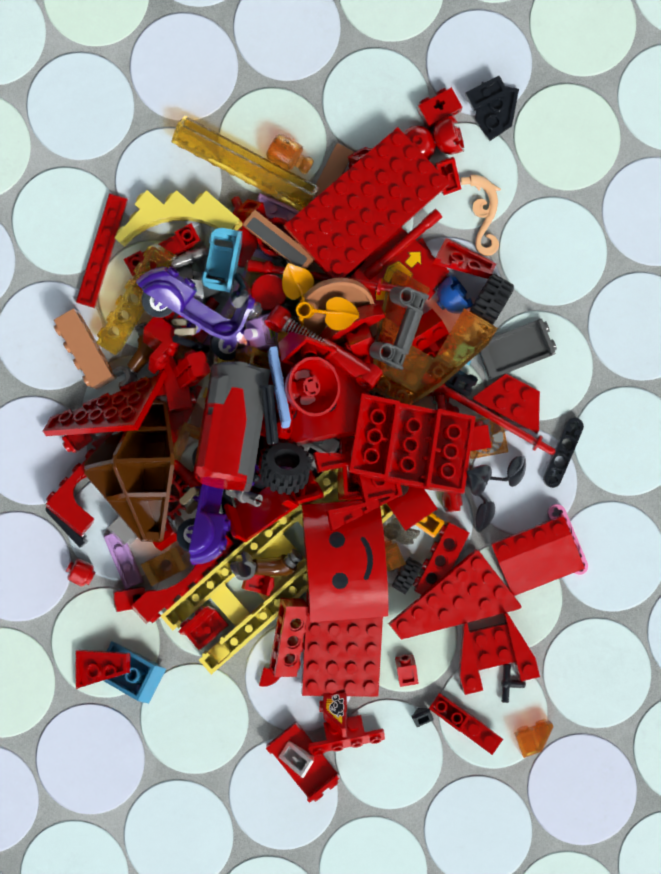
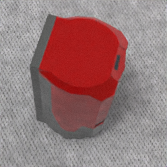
[194,362,270,492]

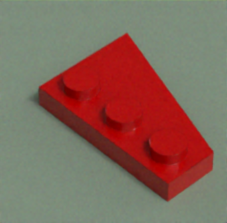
[433,238,497,279]
[76,650,130,689]

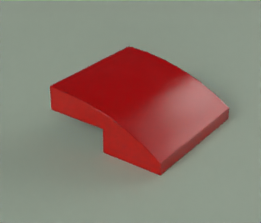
[387,485,438,531]

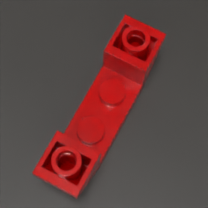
[123,223,201,277]

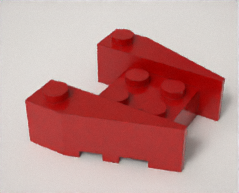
[458,613,540,695]

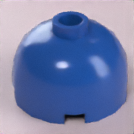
[437,275,473,314]

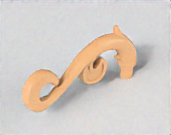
[461,175,501,256]

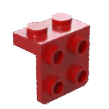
[178,606,229,651]

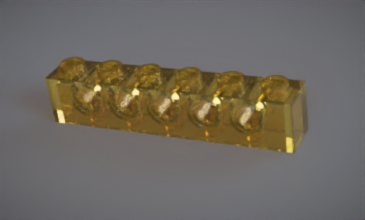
[96,243,176,355]

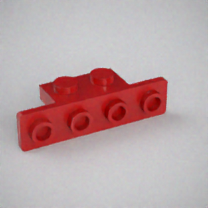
[308,715,385,756]

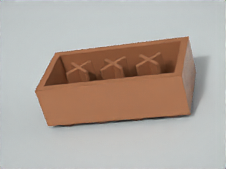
[53,308,117,390]

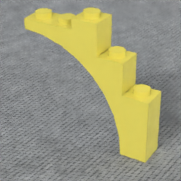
[115,190,243,247]

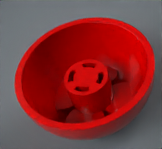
[285,357,340,416]

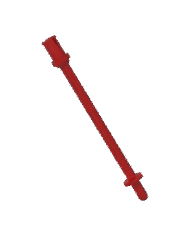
[247,259,397,295]
[419,372,555,455]

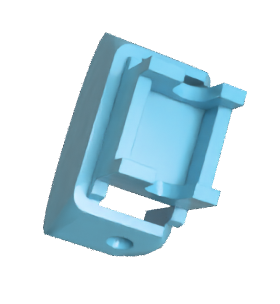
[201,228,242,293]

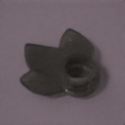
[383,518,420,545]

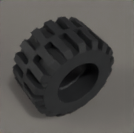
[469,274,514,327]
[260,441,312,495]

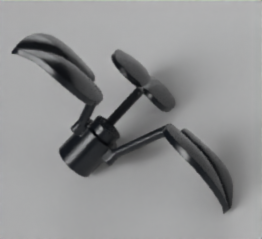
[465,455,526,533]

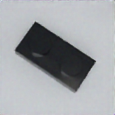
[465,76,508,111]

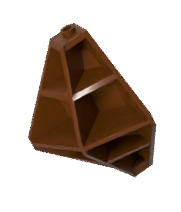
[84,398,175,542]

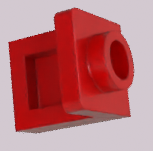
[241,575,274,596]

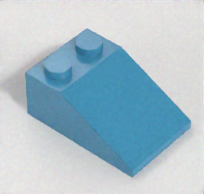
[104,641,166,704]

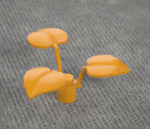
[278,263,359,356]

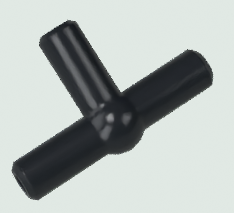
[501,664,526,703]

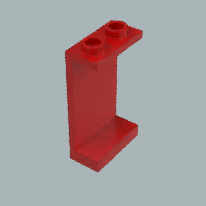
[224,487,299,542]
[266,721,340,803]

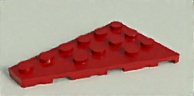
[42,370,167,436]
[388,549,522,640]

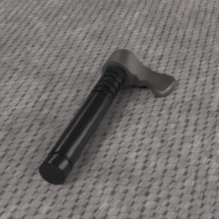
[172,335,214,367]

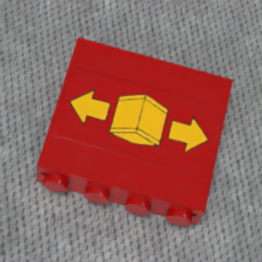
[350,227,450,329]

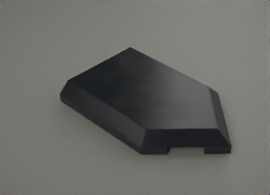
[475,82,519,141]

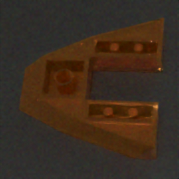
[372,269,498,405]

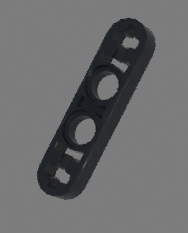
[543,418,584,488]

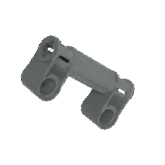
[369,286,429,370]

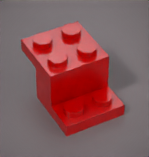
[143,311,180,374]

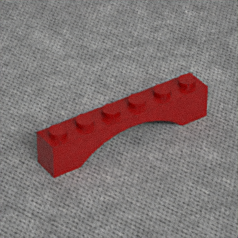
[131,536,234,624]

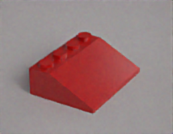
[491,515,585,596]

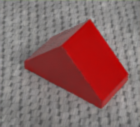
[435,157,461,195]

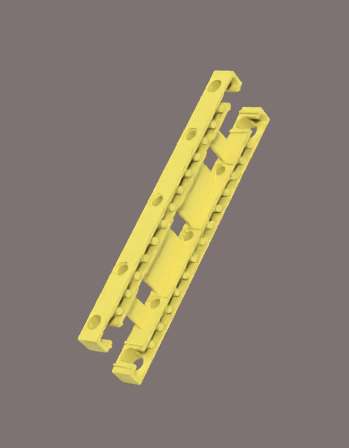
[160,469,402,675]

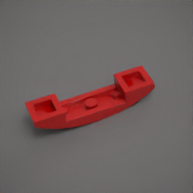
[318,303,386,343]

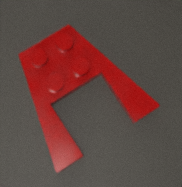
[313,452,403,531]

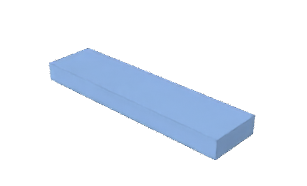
[268,346,291,428]

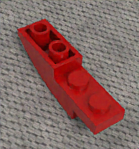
[429,693,504,755]

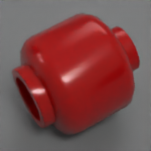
[66,558,96,587]

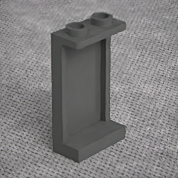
[476,318,557,380]

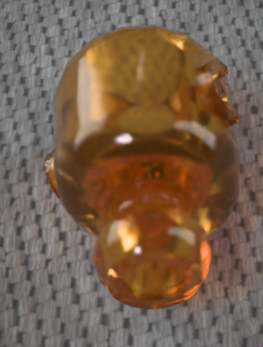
[266,134,314,174]

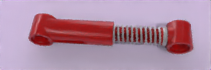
[264,305,383,390]

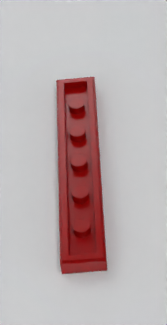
[76,193,128,308]

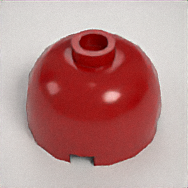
[433,115,464,155]
[403,125,436,160]

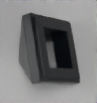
[412,708,434,727]

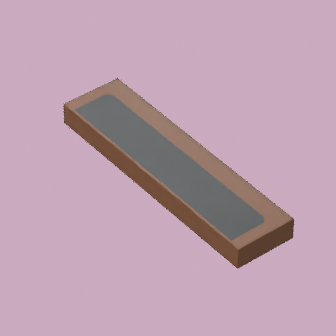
[242,210,313,269]

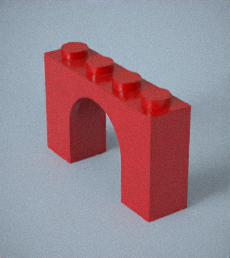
[46,446,99,537]

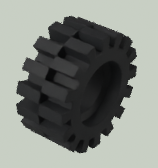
[392,557,422,594]

